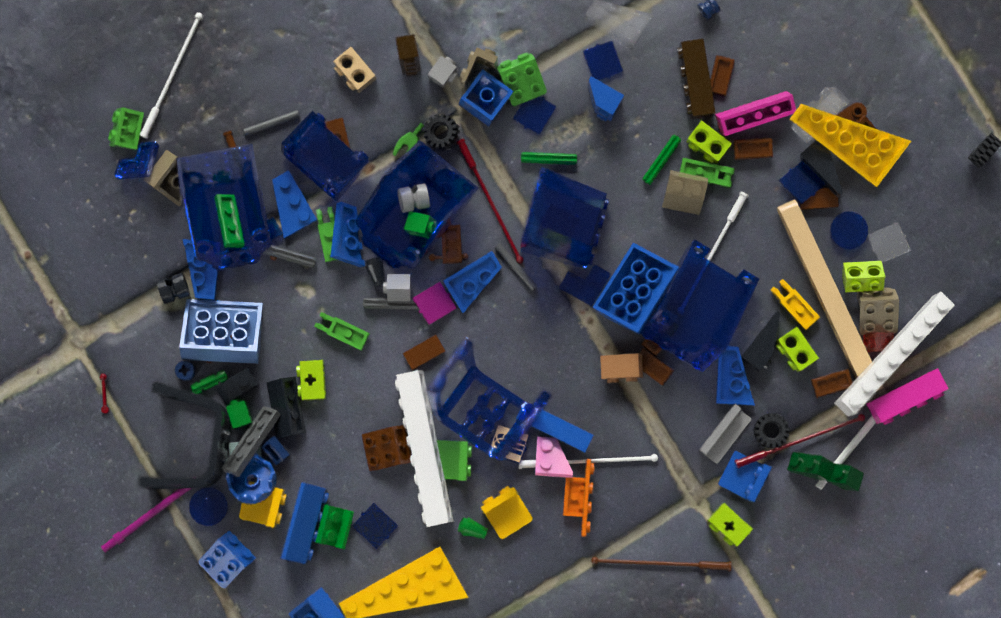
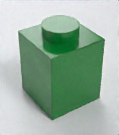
[404,211,437,239]
[226,399,253,429]

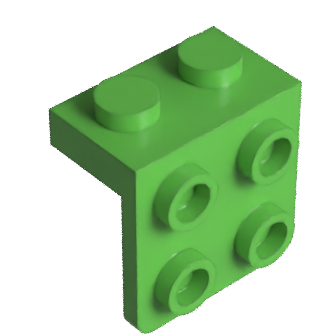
[496,53,547,106]
[437,440,472,481]

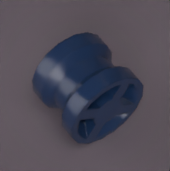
[697,0,721,20]
[175,361,196,381]

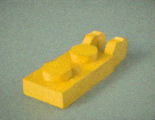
[771,279,820,330]

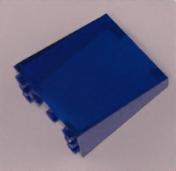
[640,239,760,372]

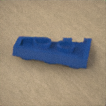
[272,170,317,239]
[330,202,365,268]
[183,239,221,300]
[443,251,502,313]
[716,346,755,406]

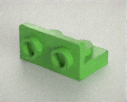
[108,107,144,150]

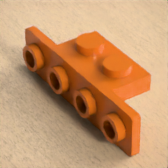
[563,459,594,537]

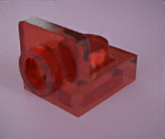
[863,332,894,353]

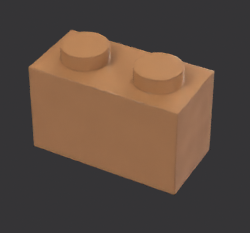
[600,354,643,383]

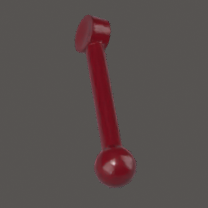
[100,373,109,414]

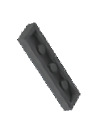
[222,406,281,477]

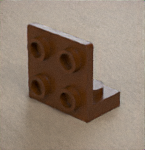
[362,425,412,472]

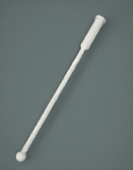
[140,13,203,139]
[677,191,749,315]
[519,454,658,469]

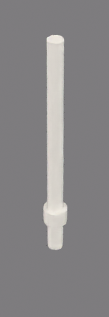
[815,416,876,490]

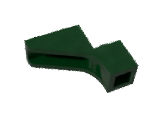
[787,452,864,492]

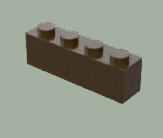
[395,34,421,77]
[677,38,716,119]

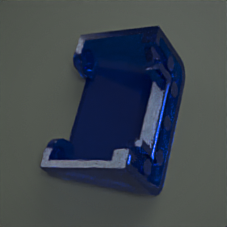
[281,110,370,201]

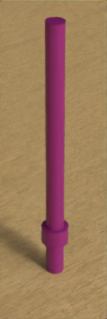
[101,488,191,553]

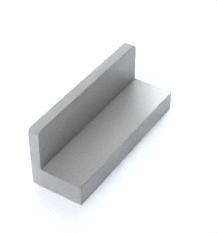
[699,404,751,464]

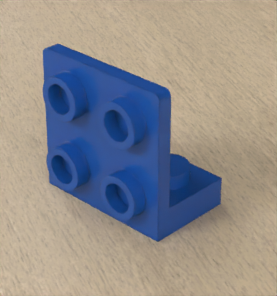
[718,451,772,502]

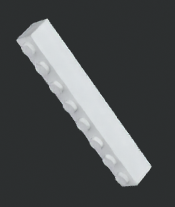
[835,292,954,417]
[395,370,454,527]

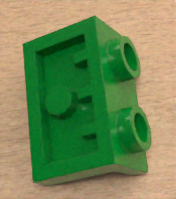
[315,504,354,549]

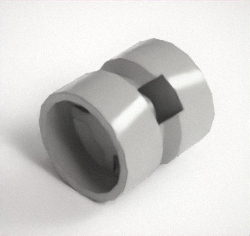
[398,183,430,213]

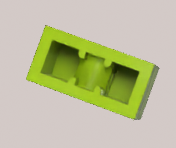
[296,360,326,401]
[707,503,753,547]

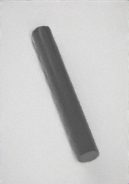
[244,110,300,136]
[495,243,537,291]

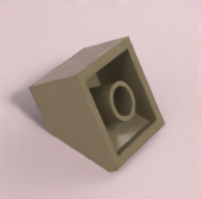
[144,150,202,207]
[662,170,708,215]

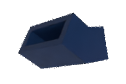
[262,436,290,465]

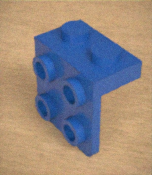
[198,531,256,588]

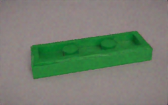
[214,194,245,248]

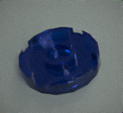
[830,211,868,250]
[189,488,228,526]

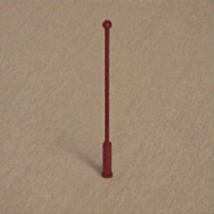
[456,138,524,264]
[734,414,865,469]

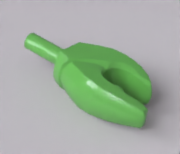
[393,123,424,157]

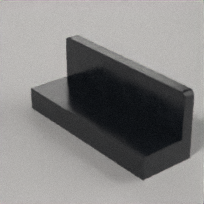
[267,376,306,439]

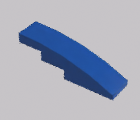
[516,401,594,453]

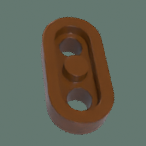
[836,102,867,122]

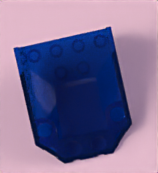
[355,140,479,269]
[176,144,272,271]
[520,167,609,269]

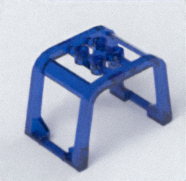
[426,338,552,460]

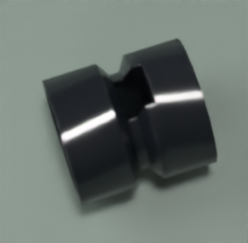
[157,273,190,304]

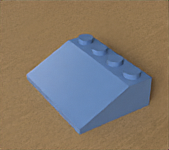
[179,299,263,364]

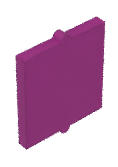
[412,282,456,325]

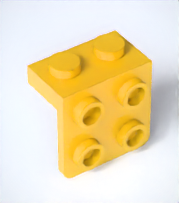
[239,482,287,528]
[481,486,533,539]

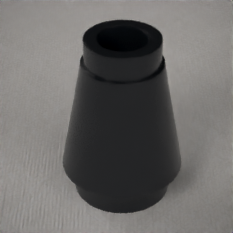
[365,257,385,286]

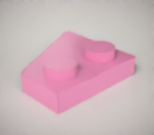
[535,437,573,478]

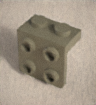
[459,48,498,89]
[857,288,899,335]

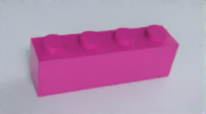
[715,91,796,136]
[866,368,948,425]

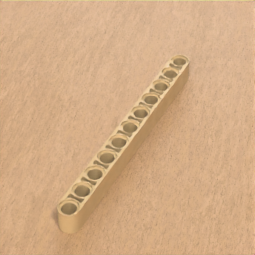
[777,199,883,392]

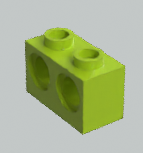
[686,120,732,164]
[842,261,885,292]
[776,327,819,372]

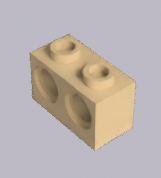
[334,47,376,93]

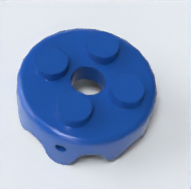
[226,453,277,504]

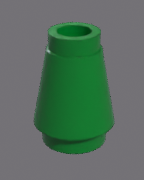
[458,517,488,539]

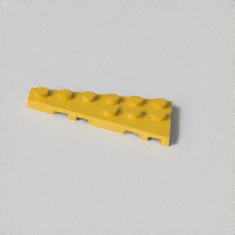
[790,104,911,187]
[338,547,468,618]

